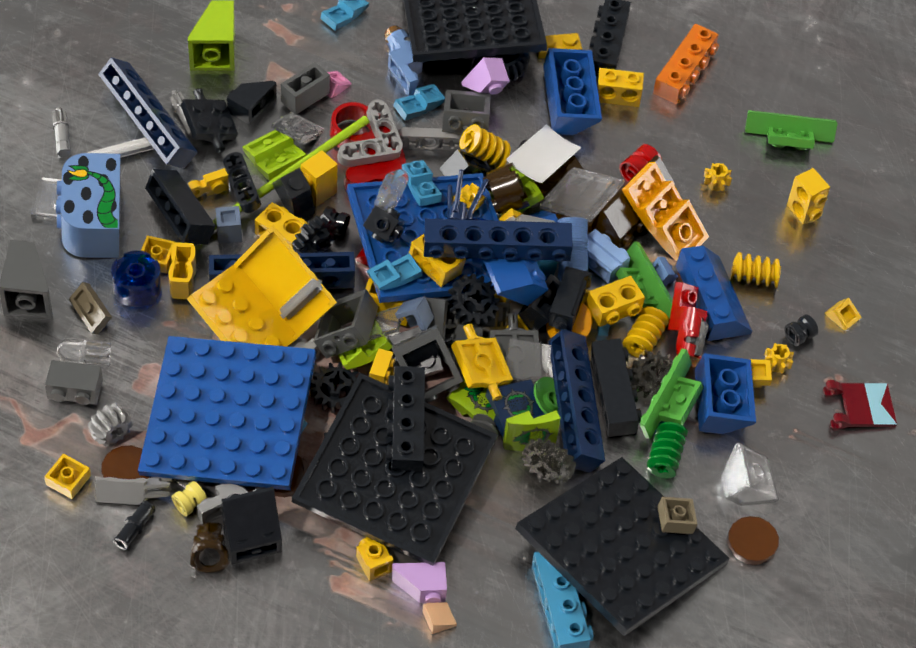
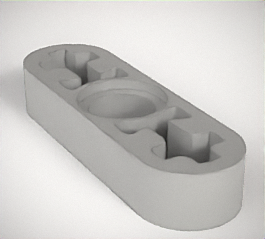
[398,127,462,151]

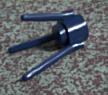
[446,169,489,220]

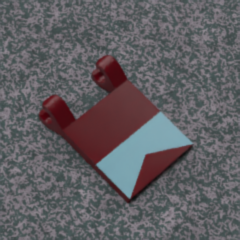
[823,380,897,430]

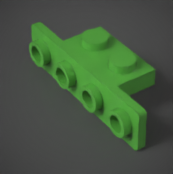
[745,110,838,150]
[615,242,673,327]
[640,348,704,439]

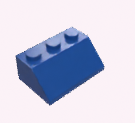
[483,242,548,306]
[695,353,756,434]

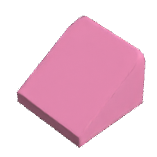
[327,71,352,98]

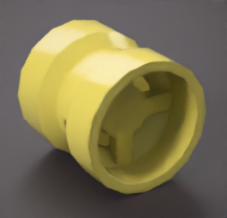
[171,481,207,517]

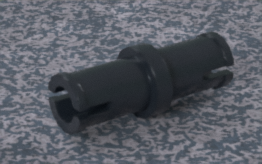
[113,501,156,550]

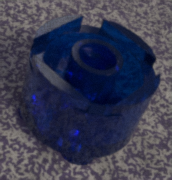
[111,251,162,307]

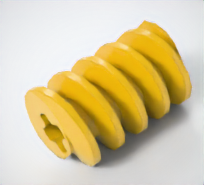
[459,124,511,169]
[730,252,781,289]
[623,306,669,358]

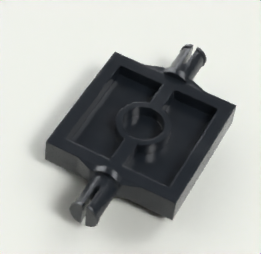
[181,88,238,153]
[388,324,454,377]

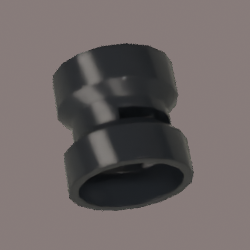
[322,206,351,236]
[784,314,819,346]

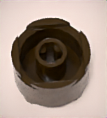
[483,162,530,215]

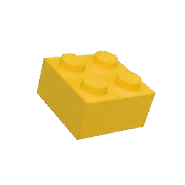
[138,235,176,274]
[369,348,395,385]
[44,453,91,499]

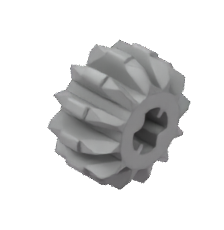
[88,403,133,447]

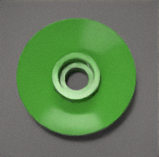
[534,377,559,414]

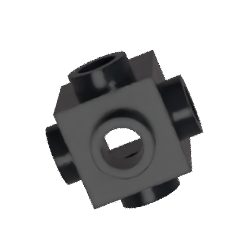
[363,205,406,243]

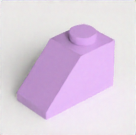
[461,57,510,95]
[392,562,447,603]

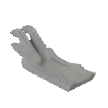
[94,476,172,505]

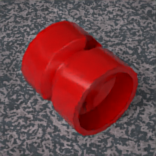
[619,144,662,182]

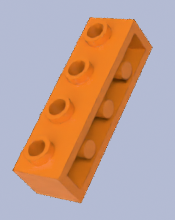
[653,23,719,105]

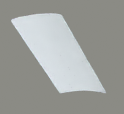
[506,124,581,183]

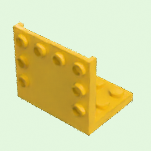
[187,225,337,347]

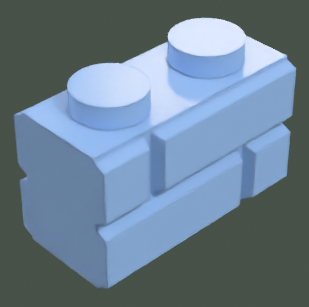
[582,229,630,284]

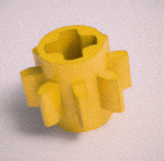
[704,163,732,191]
[764,343,794,374]

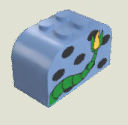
[56,153,120,258]

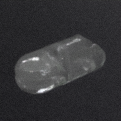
[374,169,409,209]
[57,338,111,367]

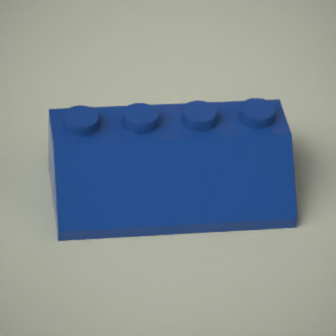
[543,48,602,135]
[676,245,752,341]

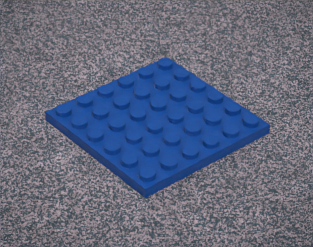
[346,173,499,303]
[138,336,316,490]

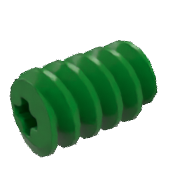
[647,422,688,479]

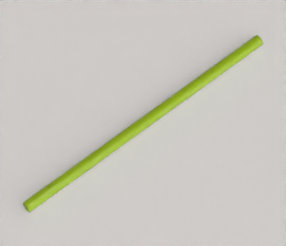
[181,115,370,243]

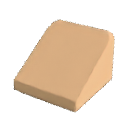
[423,602,457,634]

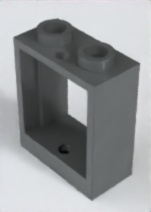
[442,90,491,133]
[313,289,379,359]
[392,325,463,403]

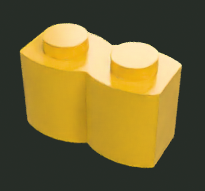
[168,242,197,299]

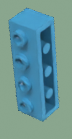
[532,552,593,648]

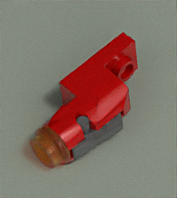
[668,282,709,368]

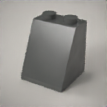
[0,240,53,321]

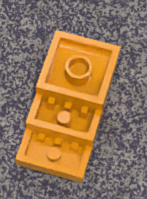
[622,162,709,261]

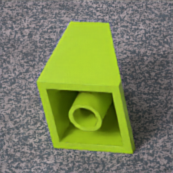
[188,0,235,71]

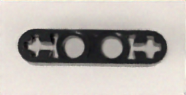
[223,152,261,213]

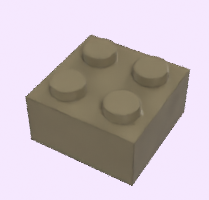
[657,497,698,534]

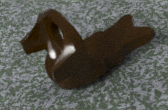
[190,522,230,572]

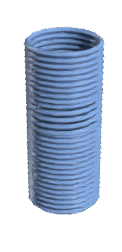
[557,217,588,281]

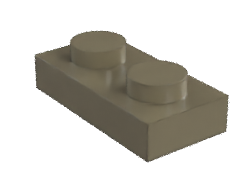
[69,282,112,334]

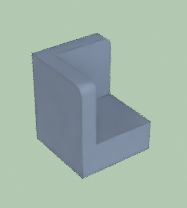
[215,206,242,244]
[395,296,434,331]

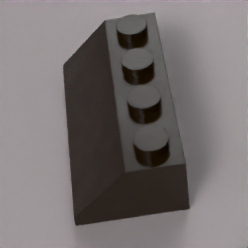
[597,155,675,248]

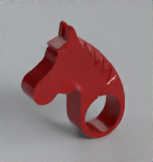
[330,102,406,190]

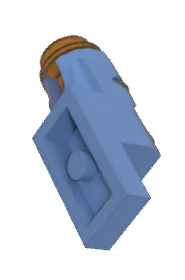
[384,25,423,96]

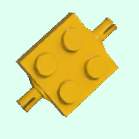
[451,324,513,401]

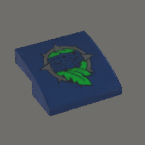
[485,379,545,438]

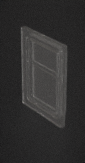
[540,167,625,222]

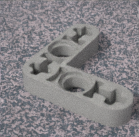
[337,100,403,167]

